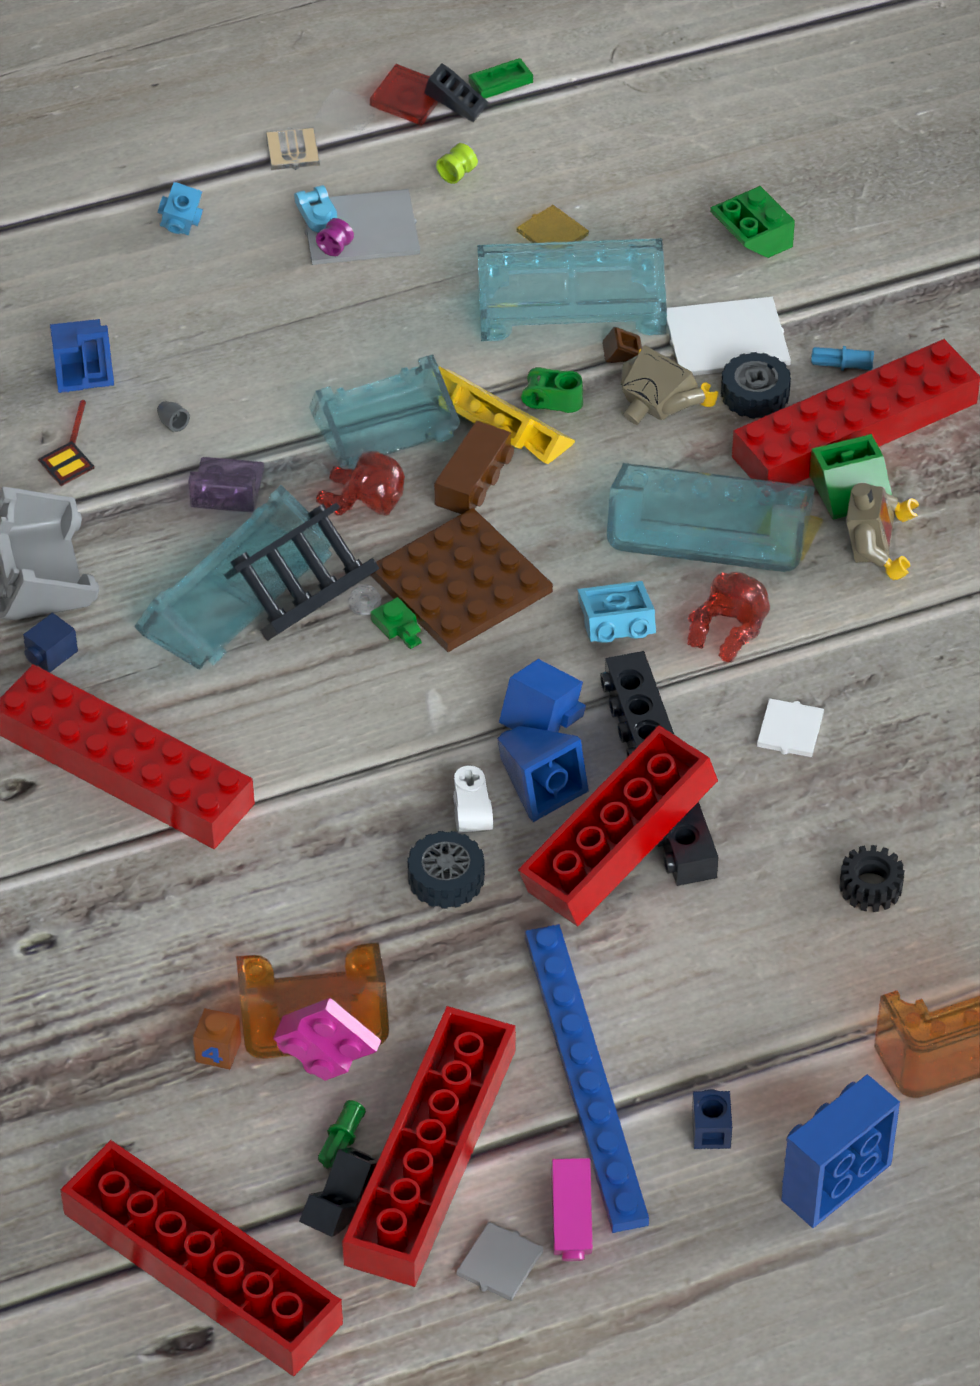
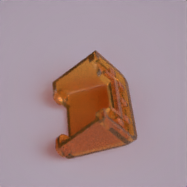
[236,943,389,1059]

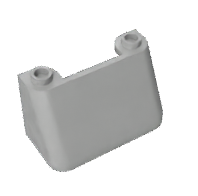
[0,486,99,621]

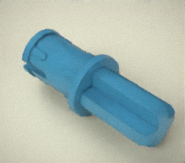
[811,346,874,371]

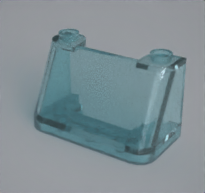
[309,354,460,470]

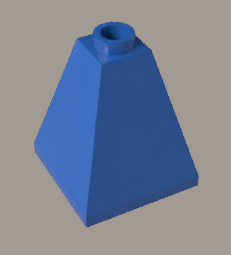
[497,726,589,822]

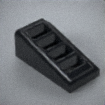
[424,63,489,122]

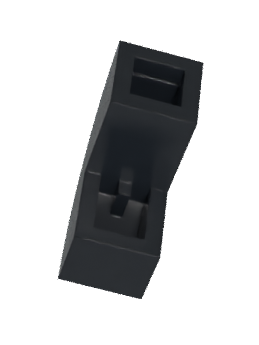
[299,1147,379,1237]

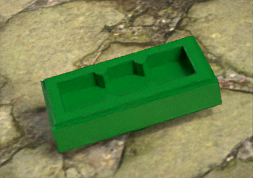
[468,58,533,98]

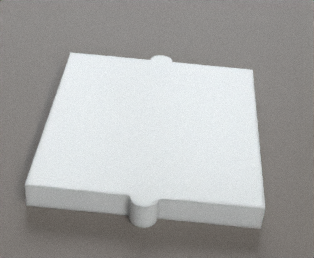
[757,698,824,757]

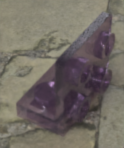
[188,457,264,513]

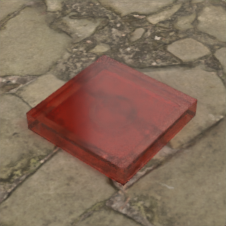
[369,64,439,126]

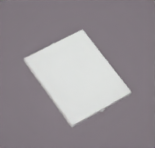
[664,297,791,376]

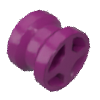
[316,218,354,257]

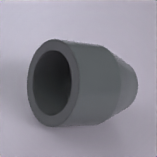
[157,401,190,432]

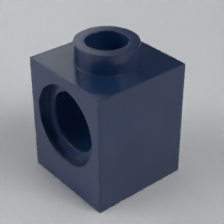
[692,1089,733,1149]

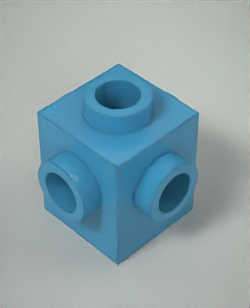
[157,182,203,236]

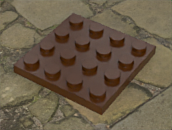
[370,508,553,652]

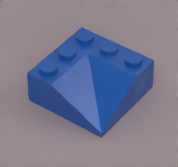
[781,1074,900,1228]

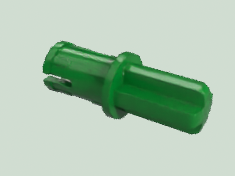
[318,1100,366,1169]

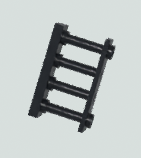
[224,502,380,641]

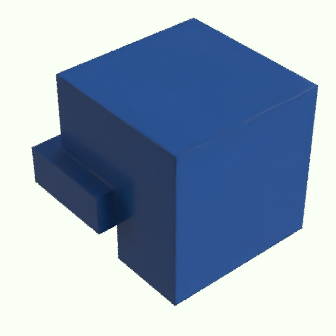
[50,319,114,393]
[499,659,586,733]

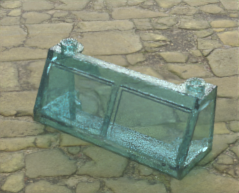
[477,238,667,341]
[134,485,333,670]

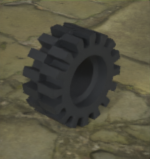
[839,845,905,912]

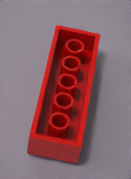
[518,725,718,927]

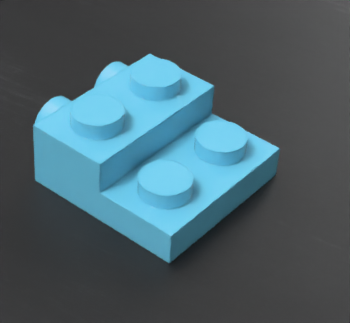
[578,581,656,643]

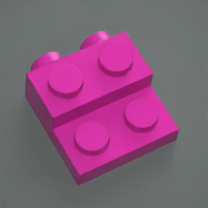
[274,998,381,1081]

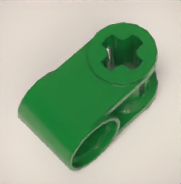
[521,367,583,413]

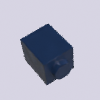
[23,612,78,673]

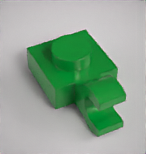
[370,597,422,649]

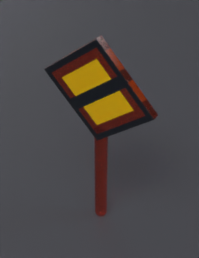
[38,400,95,486]

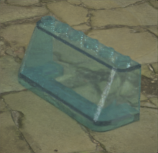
[607,463,815,572]

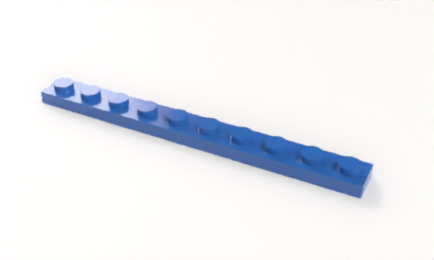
[525,924,649,1233]

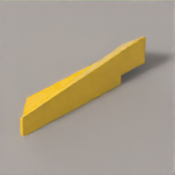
[437,366,575,464]

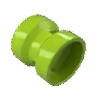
[436,143,478,184]

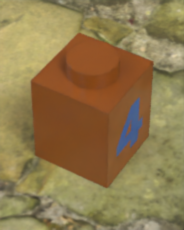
[193,1008,241,1070]

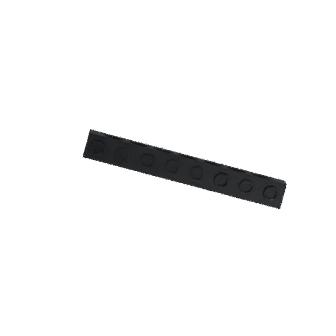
[600,651,719,886]

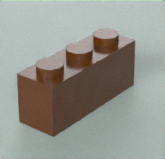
[434,420,514,514]

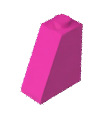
[551,1158,593,1261]

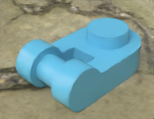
[294,185,337,233]

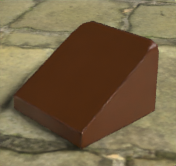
[602,327,642,363]

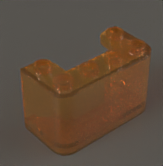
[874,990,980,1098]

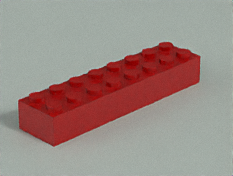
[732,339,980,497]
[0,664,255,850]
[342,1006,516,1287]
[60,1140,343,1377]

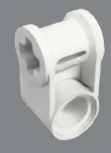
[453,765,493,833]

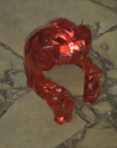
[316,450,405,516]
[687,571,770,663]

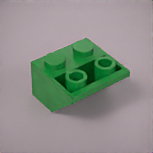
[710,186,795,258]
[809,434,892,520]

